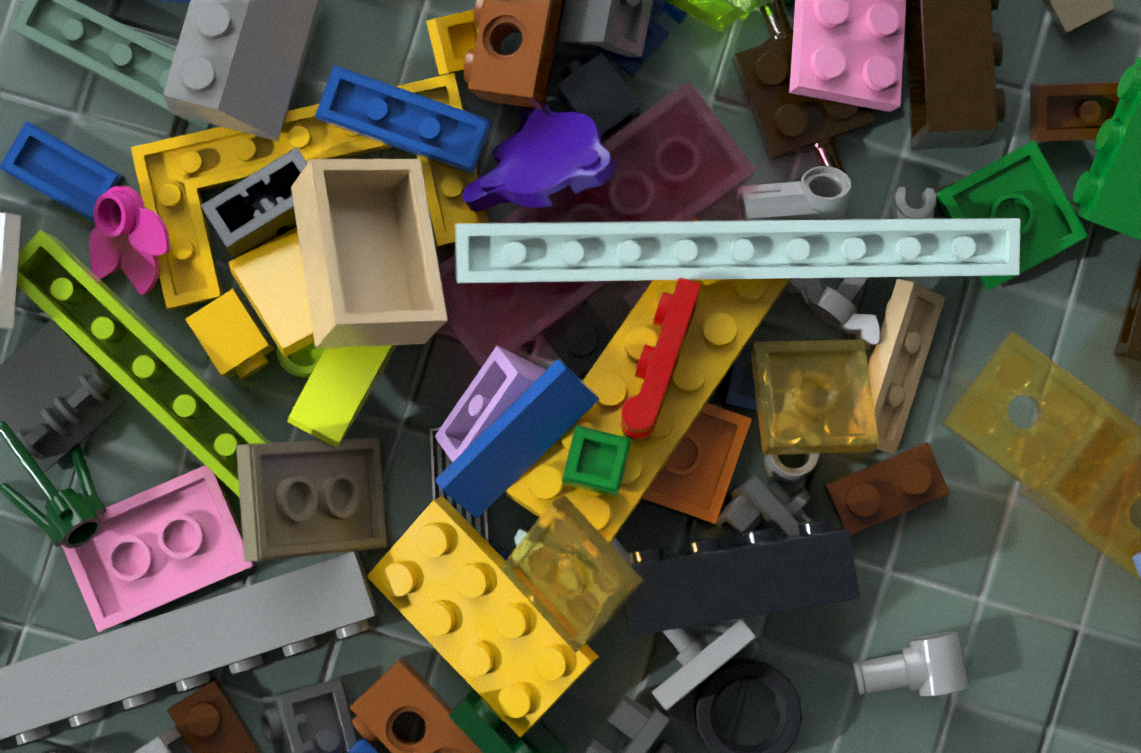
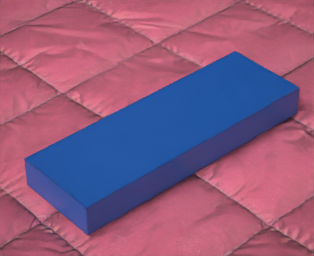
[315,65,492,175]
[435,359,599,519]

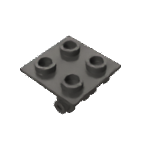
[0,319,126,473]

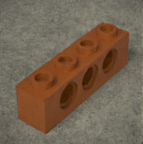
[464,0,564,109]
[349,656,483,753]

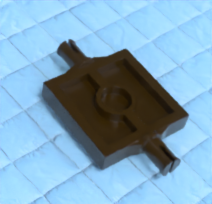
[732,0,875,174]

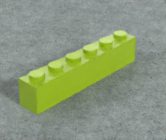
[17,230,272,498]

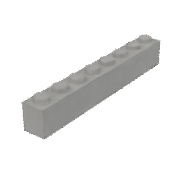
[0,551,380,745]

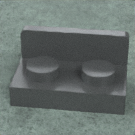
[260,678,357,753]

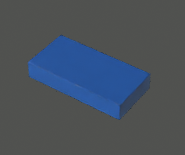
[0,121,125,223]

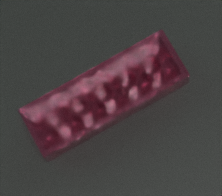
[438,80,756,368]

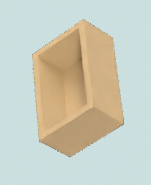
[291,159,447,348]

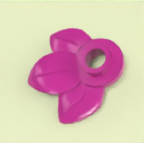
[89,186,170,295]

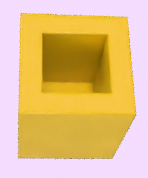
[185,289,276,380]

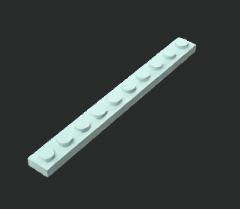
[455,218,1020,283]

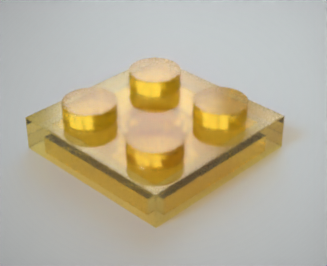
[750,340,879,455]
[500,495,643,653]

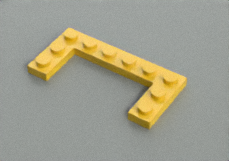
[130,73,489,310]

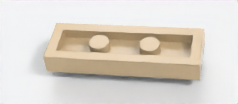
[847,279,945,455]

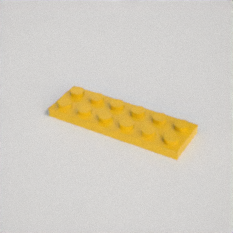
[506,219,789,559]

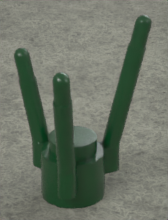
[0,421,107,548]

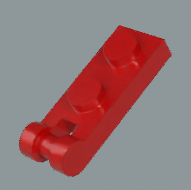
[621,277,701,442]

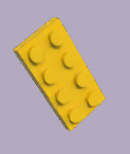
[366,496,599,738]

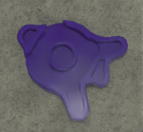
[462,102,616,212]

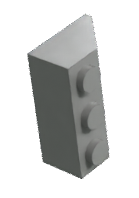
[163,0,319,142]

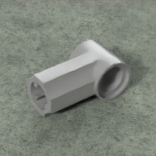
[736,166,851,221]

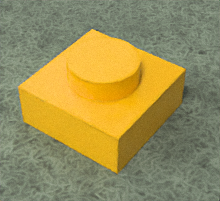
[426,9,478,75]

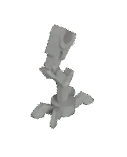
[783,187,936,351]

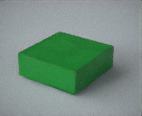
[562,425,632,497]

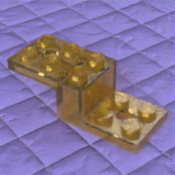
[941,331,1141,583]

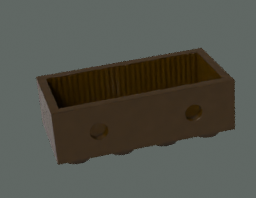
[905,0,1006,150]

